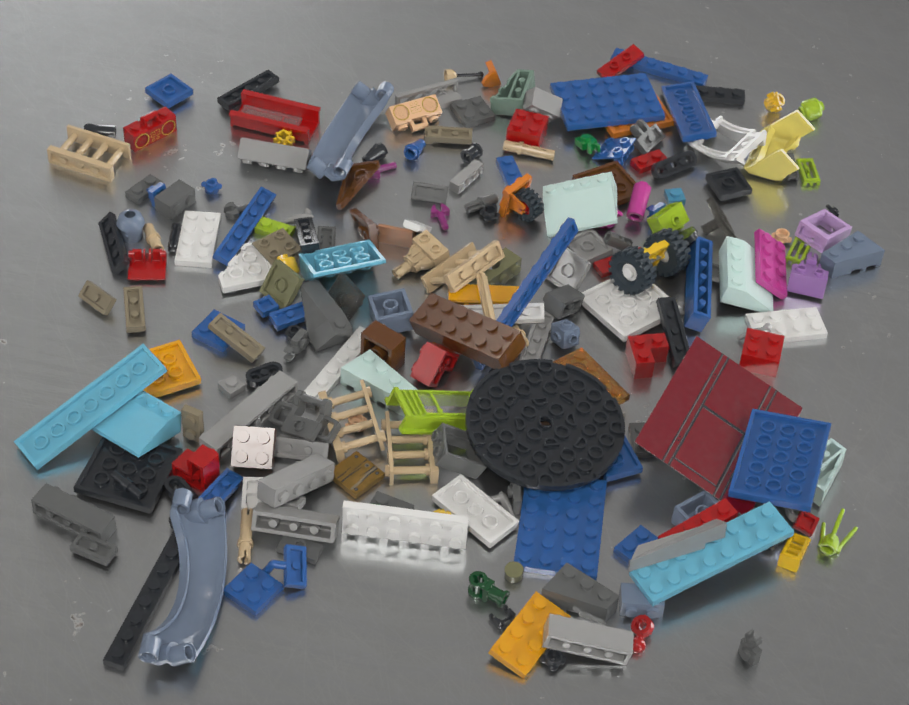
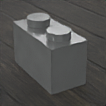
[154,179,196,220]
[543,284,585,319]

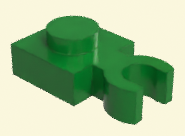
[575,134,600,154]

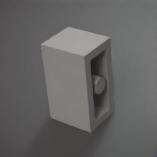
[523,87,563,122]

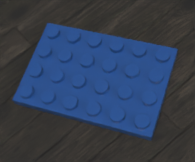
[550,73,665,131]
[728,409,831,512]
[514,479,607,580]

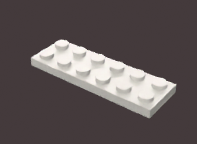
[342,500,469,549]

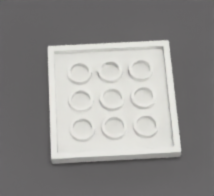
[582,279,682,342]

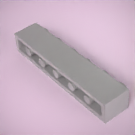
[199,371,298,461]

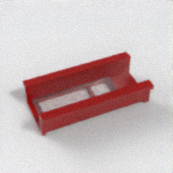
[229,89,321,145]

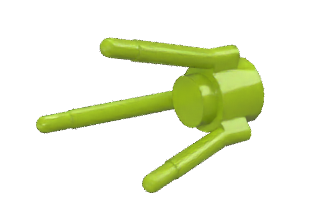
[818,508,858,555]

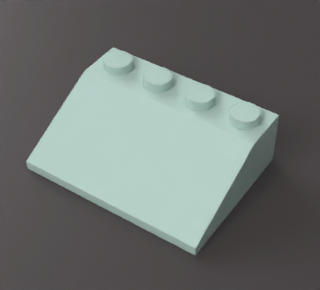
[543,172,617,238]
[719,236,773,312]

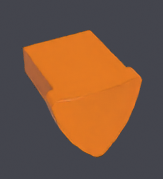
[481,60,501,87]

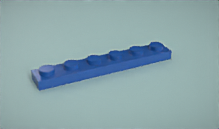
[610,48,708,86]
[212,186,277,266]

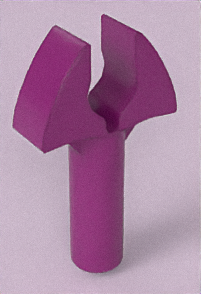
[371,162,397,179]
[430,203,450,231]

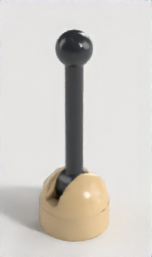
[444,69,484,81]

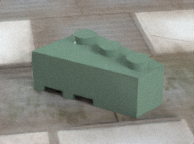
[490,69,535,116]

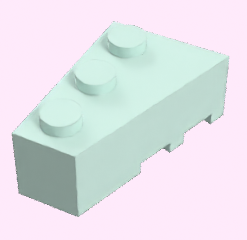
[813,438,847,507]

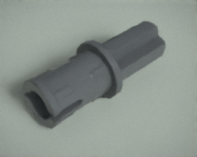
[464,193,499,213]

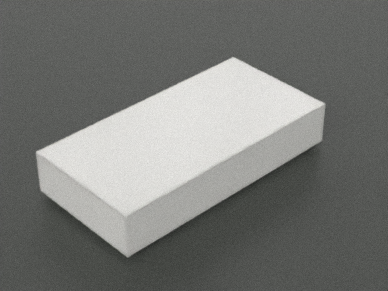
[403,220,432,233]

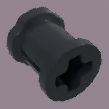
[460,142,483,164]

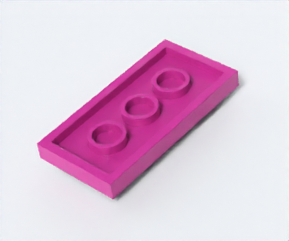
[754,228,787,300]

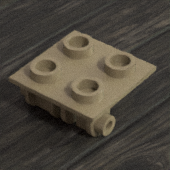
[252,228,301,266]

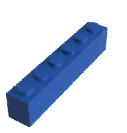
[684,236,713,332]

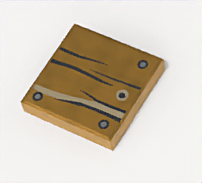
[333,451,385,499]

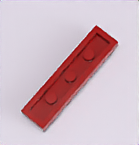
[658,498,738,539]

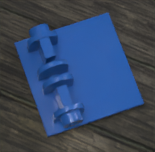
[592,137,636,166]

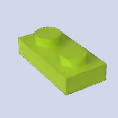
[255,216,295,237]

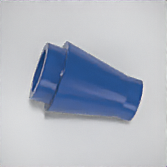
[404,139,426,160]

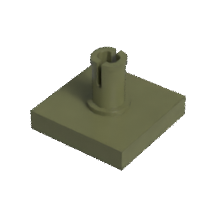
[259,259,304,309]

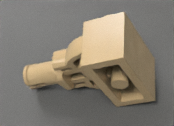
[392,229,450,280]

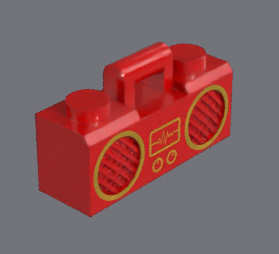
[123,106,177,152]

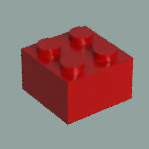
[506,108,549,147]
[739,328,785,378]

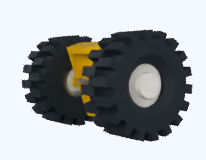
[608,228,691,296]

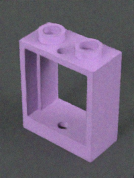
[795,209,852,253]

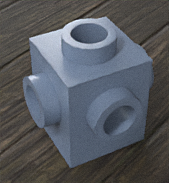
[551,319,580,349]

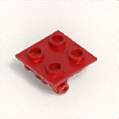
[128,248,167,280]

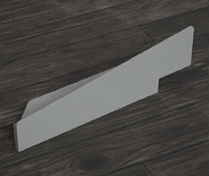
[628,519,727,572]

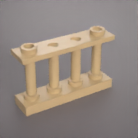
[47,124,131,182]
[420,240,505,294]
[318,379,387,463]
[381,410,439,485]

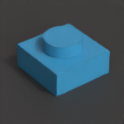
[664,188,686,205]

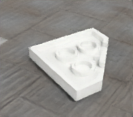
[218,242,271,293]

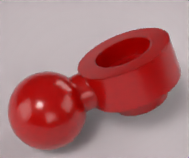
[631,615,654,654]

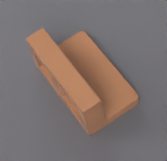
[377,223,416,248]

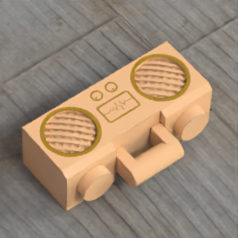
[385,94,442,132]

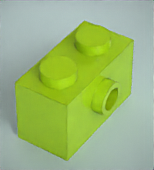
[646,202,690,234]

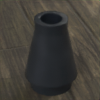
[362,143,388,162]

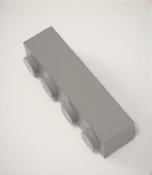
[449,159,484,194]

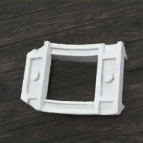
[687,116,767,165]

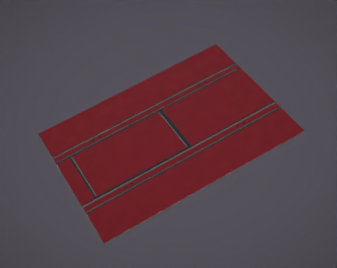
[635,336,803,515]

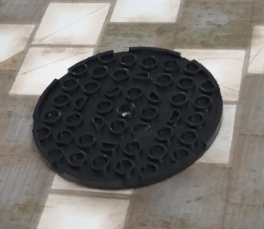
[465,359,625,491]

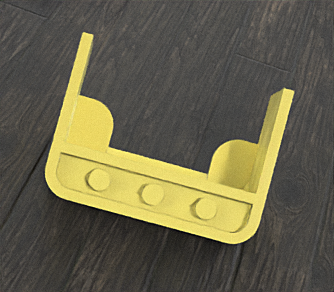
[744,109,815,181]

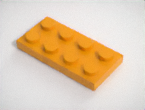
[488,591,571,679]

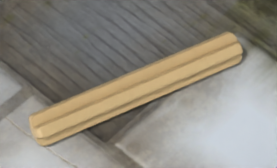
[476,272,496,320]

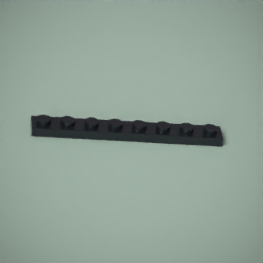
[103,530,180,671]

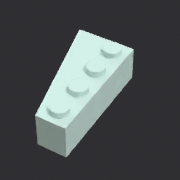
[340,350,418,417]

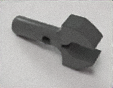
[224,202,248,219]

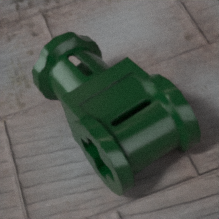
[468,571,510,608]

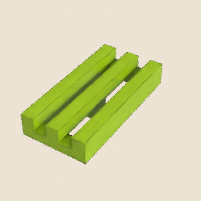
[795,158,821,186]
[785,236,811,264]

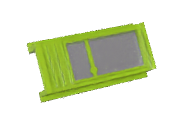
[384,387,473,435]

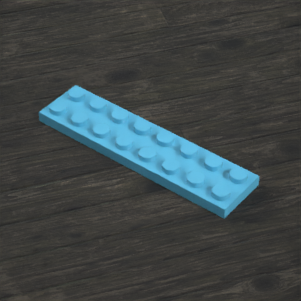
[14,343,167,470]
[629,501,794,606]

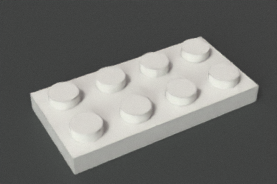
[175,211,221,268]
[745,307,828,343]
[432,474,519,548]

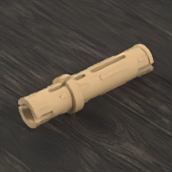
[503,140,555,161]
[237,508,254,565]

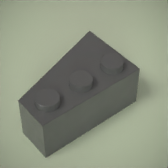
[541,563,619,624]

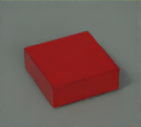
[792,511,820,537]

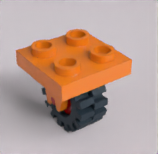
[498,173,544,222]

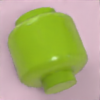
[798,97,825,122]

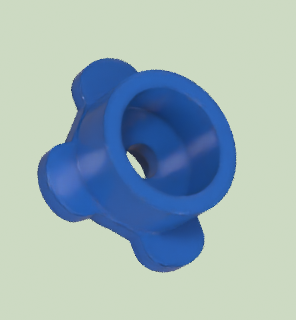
[201,178,222,195]

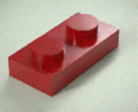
[630,149,667,174]

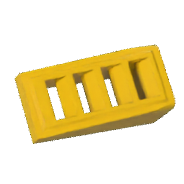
[777,533,811,572]

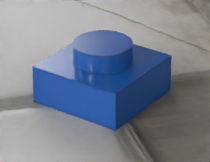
[253,295,279,318]

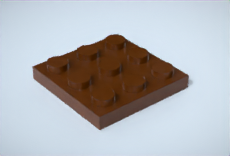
[572,160,636,206]

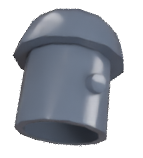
[116,209,145,244]

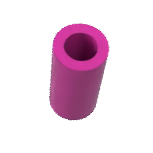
[626,181,651,222]

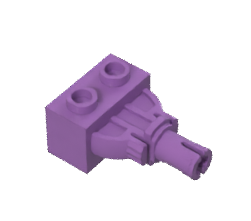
[787,252,829,299]

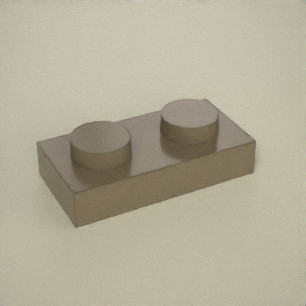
[78,280,117,316]
[181,404,204,442]

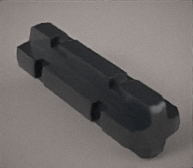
[167,223,182,252]

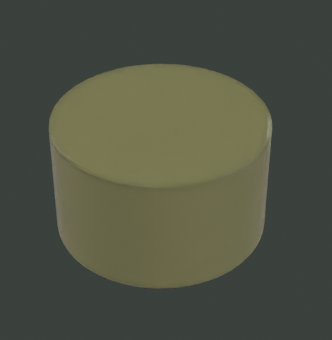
[504,561,523,583]

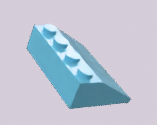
[299,239,386,281]
[91,390,182,458]

